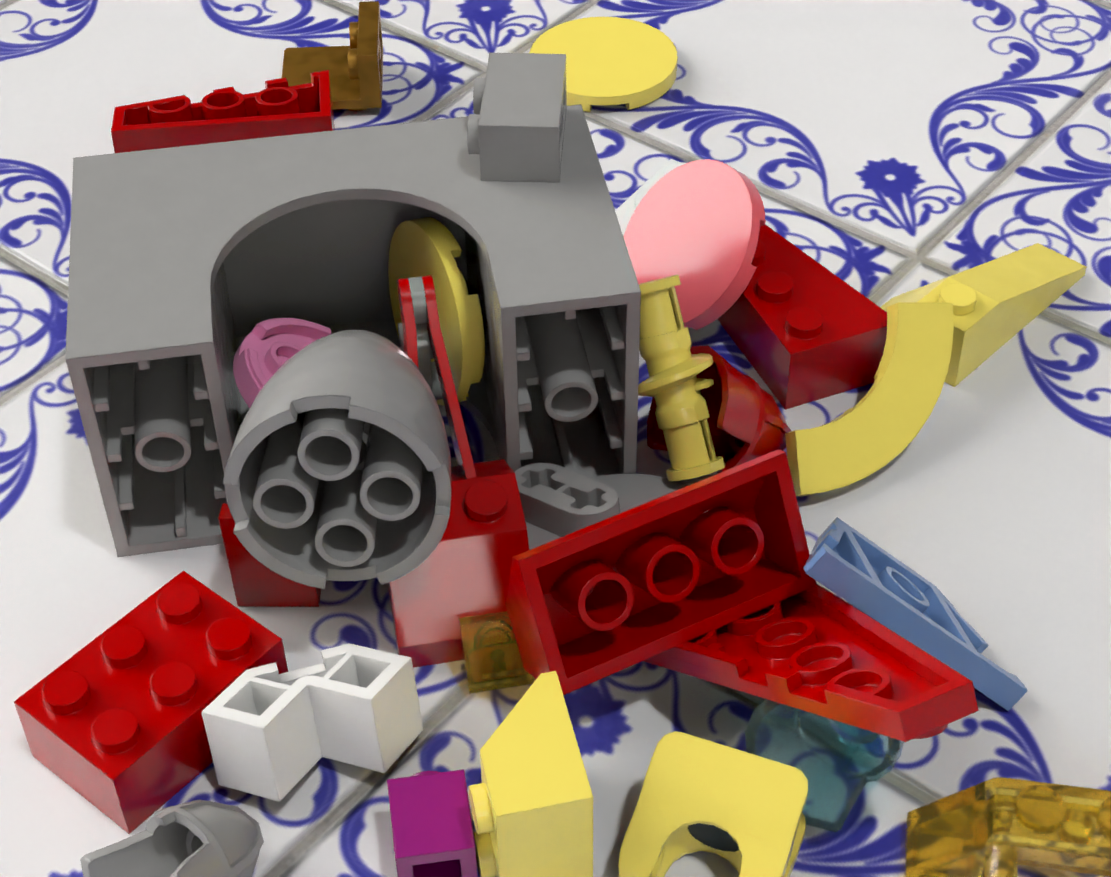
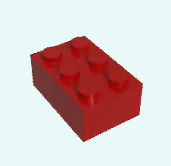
[14,571,288,834]

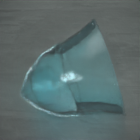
[745,699,904,832]

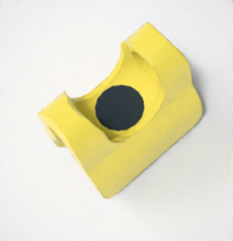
[618,731,808,877]

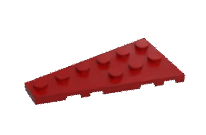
[644,583,979,742]

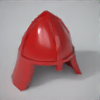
[647,345,791,473]

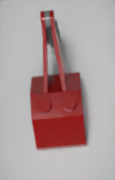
[387,275,529,668]

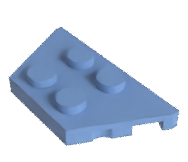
[804,517,1028,711]

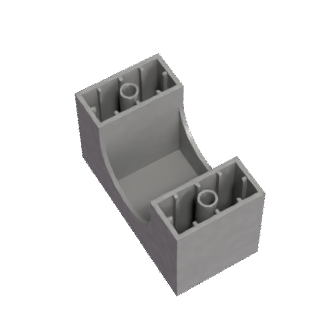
[65,104,641,557]

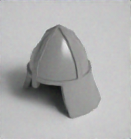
[80,799,264,877]

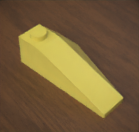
[880,243,1087,387]

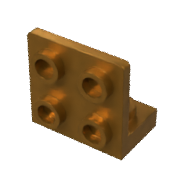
[282,1,383,111]

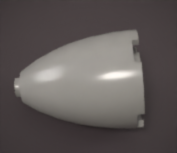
[222,330,451,589]

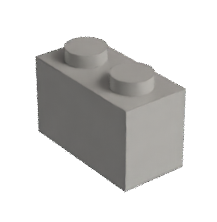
[467,52,567,183]

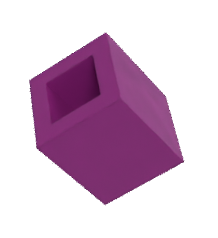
[387,769,478,877]

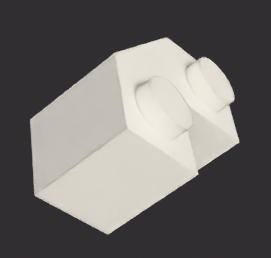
[201,643,423,802]

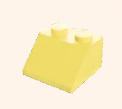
[468,671,593,877]

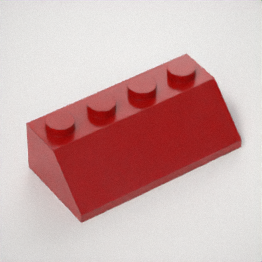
[505,449,817,695]

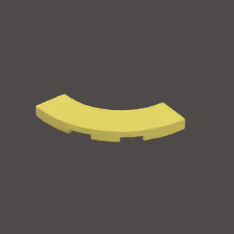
[785,302,954,497]

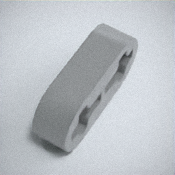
[515,463,620,537]

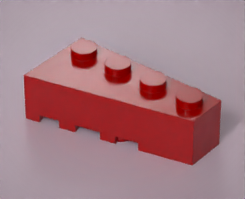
[717,224,887,410]

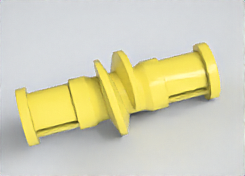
[638,275,725,481]

